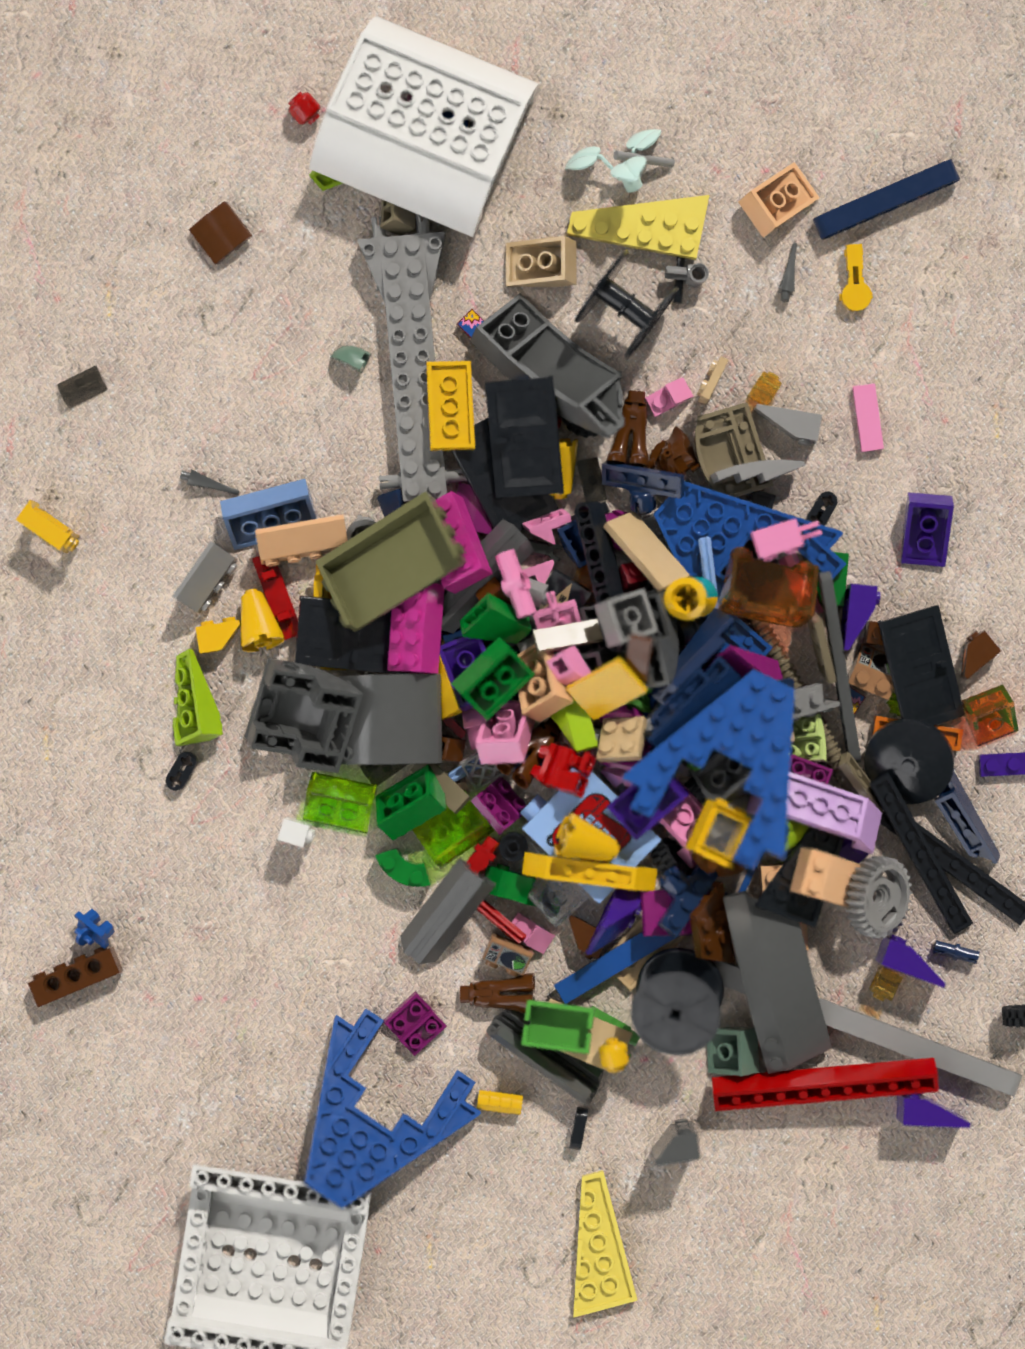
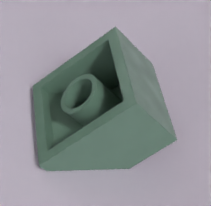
[707,1027,759,1076]

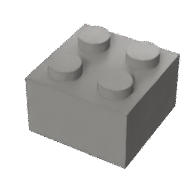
[594,588,658,648]

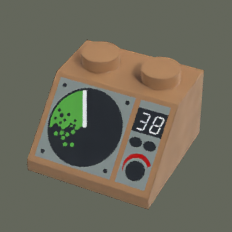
[848,643,894,700]
[482,932,534,977]

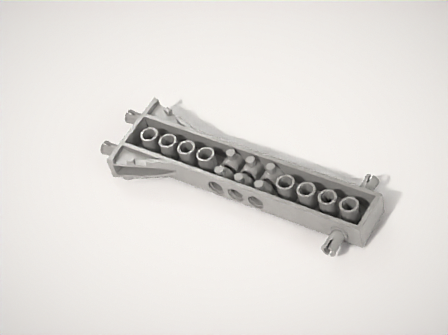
[357,214,468,504]

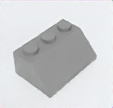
[173,541,237,613]

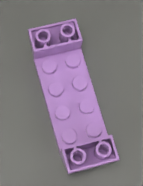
[746,772,882,854]

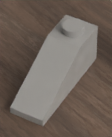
[754,404,822,446]

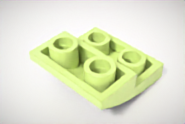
[791,714,827,763]

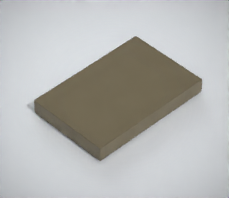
[805,608,837,684]

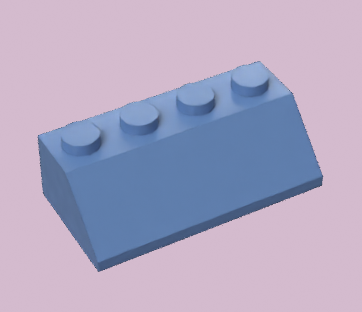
[220,479,317,550]

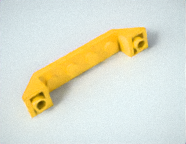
[522,852,657,891]

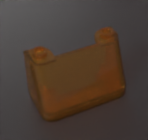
[718,547,819,628]

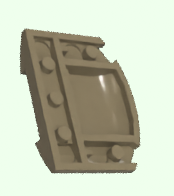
[694,402,774,497]

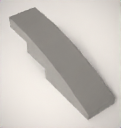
[710,460,805,484]

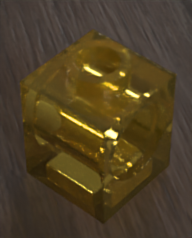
[748,371,782,405]
[868,965,903,1002]

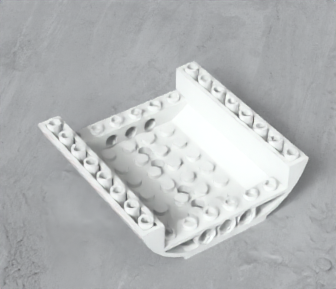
[309,16,540,237]
[164,1164,371,1349]

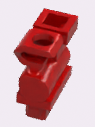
[530,743,597,798]
[467,836,499,873]

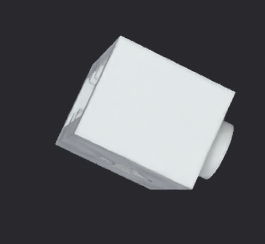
[277,817,315,847]

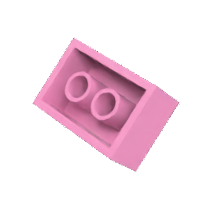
[476,700,535,764]

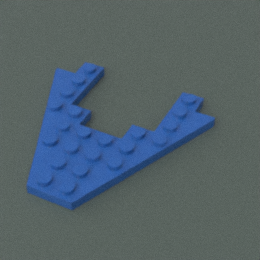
[653,481,846,656]
[622,670,795,870]
[304,1009,481,1209]

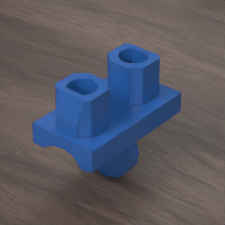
[74,909,115,949]

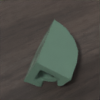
[331,345,371,373]

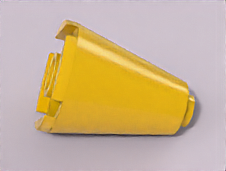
[549,438,578,499]
[240,589,284,652]
[554,813,620,861]

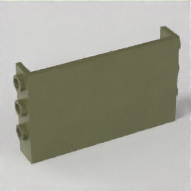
[315,491,467,632]

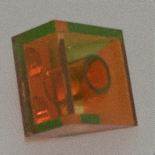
[962,684,1019,747]

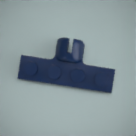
[602,461,684,514]
[657,865,718,938]

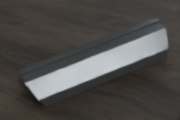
[440,519,534,633]
[401,858,496,964]
[486,1009,604,1106]

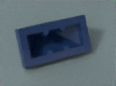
[557,519,587,568]

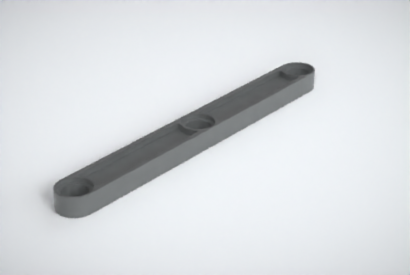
[818,571,861,763]

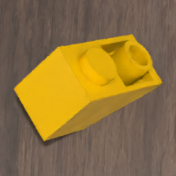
[195,617,241,654]

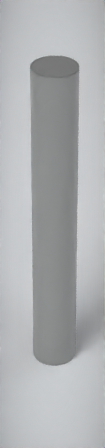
[614,151,675,168]

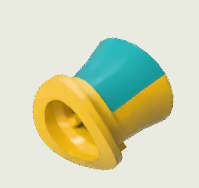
[664,577,718,620]

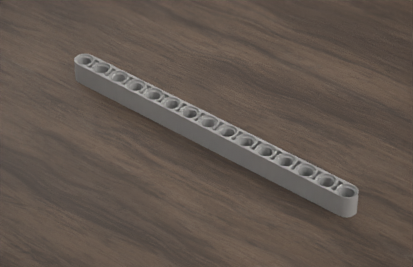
[713,960,1023,1097]

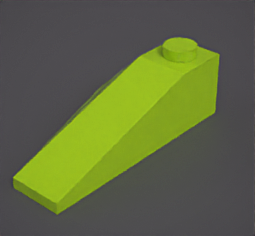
[173,649,223,746]
[551,698,598,753]

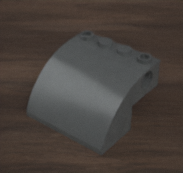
[580,589,679,688]
[244,658,363,773]
[339,674,442,764]

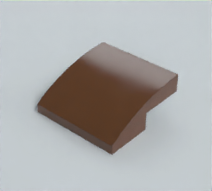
[189,201,253,264]

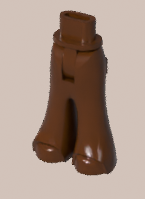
[606,390,649,467]
[495,718,561,789]
[460,973,535,1014]

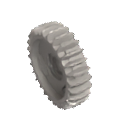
[845,856,913,938]

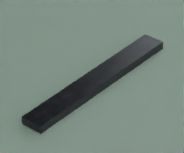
[868,772,973,935]
[880,811,1025,925]

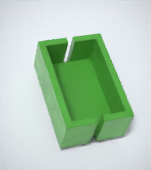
[522,1000,595,1054]

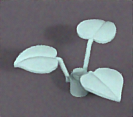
[565,129,662,193]

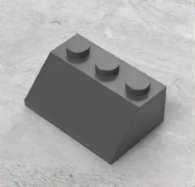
[652,1119,701,1166]

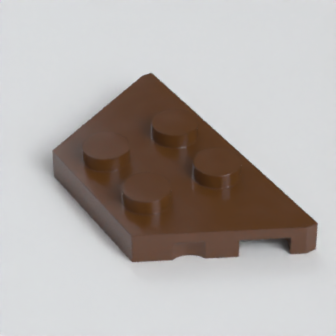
[690,881,734,963]

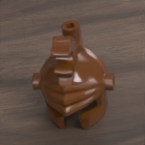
[648,426,701,480]

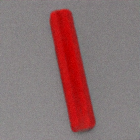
[477,900,526,944]

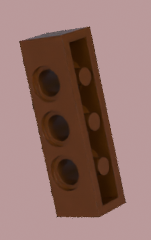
[28,947,123,1007]

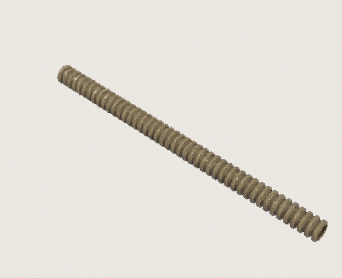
[721,560,860,795]

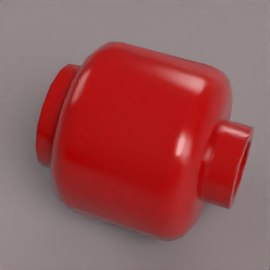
[288,91,320,125]

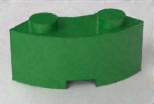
[375,847,431,887]
[484,863,548,907]

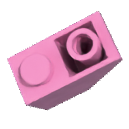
[546,645,591,686]

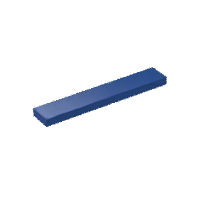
[554,931,677,1004]

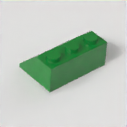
[451,637,535,721]
[376,765,446,841]

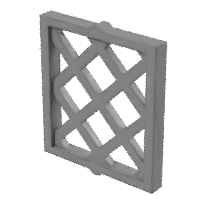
[459,752,505,792]

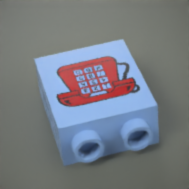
[520,767,661,904]

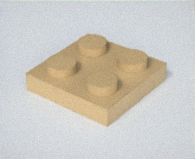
[697,356,729,405]
[597,716,647,762]

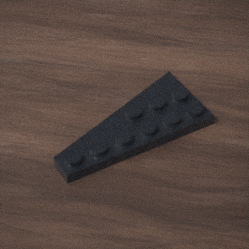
[753,826,845,928]

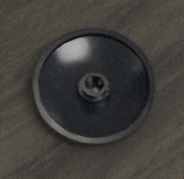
[864,719,954,804]

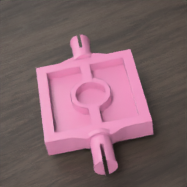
[533,591,581,652]

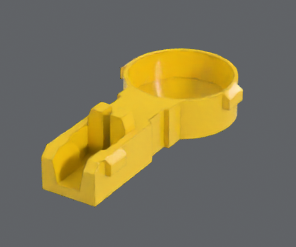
[839,244,873,311]

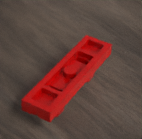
[252,556,298,641]

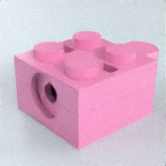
[750,519,822,561]

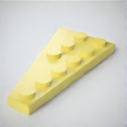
[567,195,710,260]
[573,1170,638,1318]

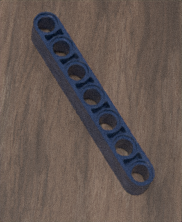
[813,159,960,240]

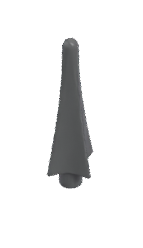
[778,242,797,302]
[180,469,239,495]

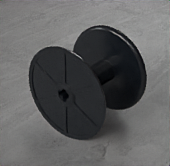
[574,249,679,360]
[631,948,724,1056]

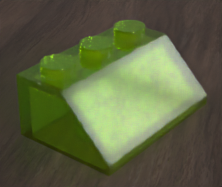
[303,772,377,834]
[412,790,494,869]

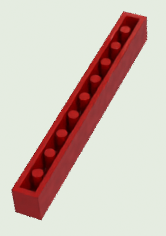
[712,1057,939,1112]

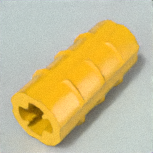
[477,1090,523,1115]

